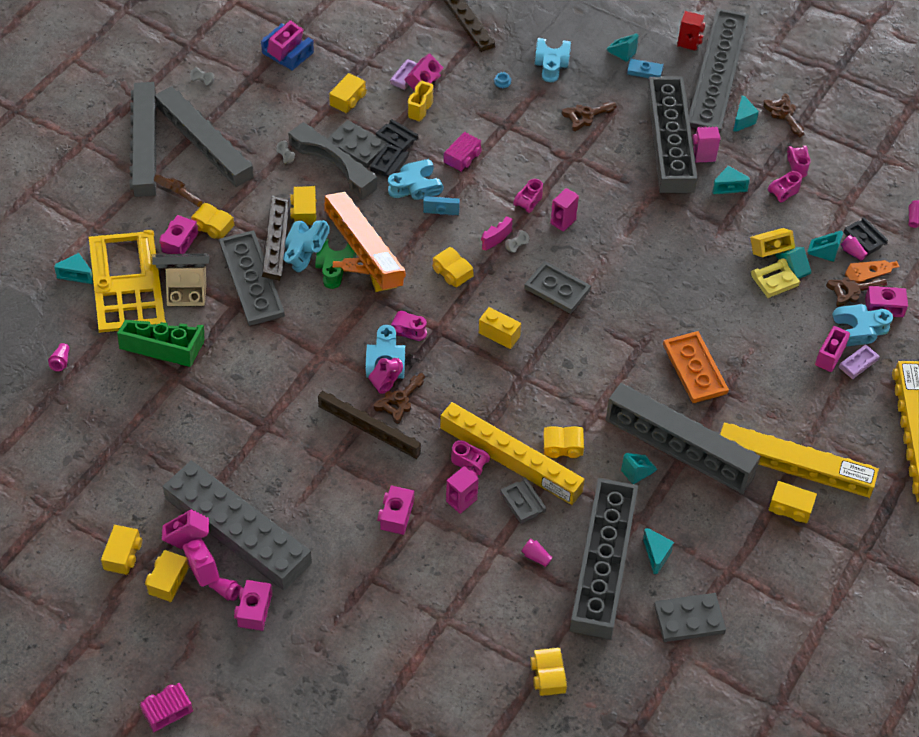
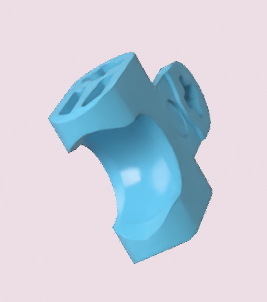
[535,38,571,82]
[388,159,444,200]
[283,220,330,272]
[832,304,893,346]
[366,325,405,379]

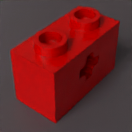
[677,11,706,51]

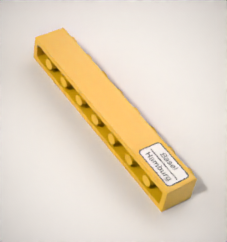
[892,361,919,502]
[440,402,585,505]
[720,422,879,498]

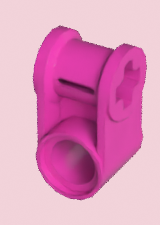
[787,145,811,178]
[768,171,802,203]
[513,179,543,213]
[391,311,427,341]
[369,358,403,394]
[451,441,490,475]

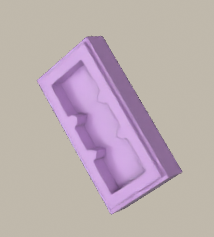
[390,59,417,90]
[839,344,880,379]

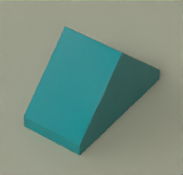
[606,33,639,62]
[733,96,759,132]
[712,166,750,194]
[807,230,843,262]
[775,247,811,279]
[54,253,93,284]
[621,453,657,484]
[643,528,674,574]

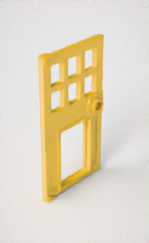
[89,230,166,333]

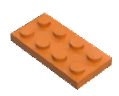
[663,331,729,404]

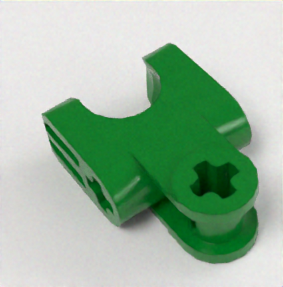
[315,238,357,289]

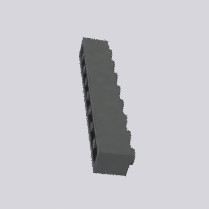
[129,82,156,197]
[155,86,254,187]

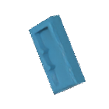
[627,59,663,78]
[423,196,460,215]

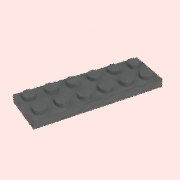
[219,230,285,326]

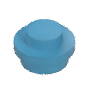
[494,72,511,88]

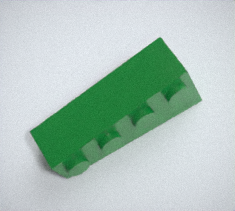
[117,320,205,367]

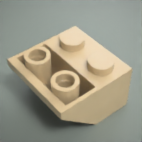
[166,266,206,306]

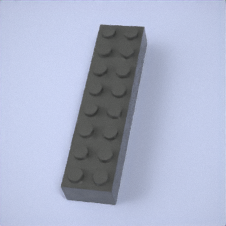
[647,77,697,193]
[605,383,761,494]
[163,460,312,591]
[570,478,638,640]

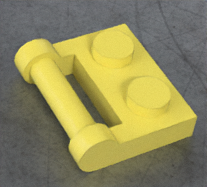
[751,258,800,298]

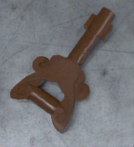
[763,93,804,137]
[562,102,617,131]
[154,174,203,207]
[826,277,887,307]
[374,373,425,424]

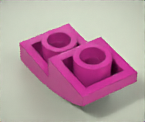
[481,216,513,250]

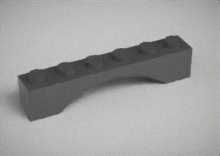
[288,122,377,200]

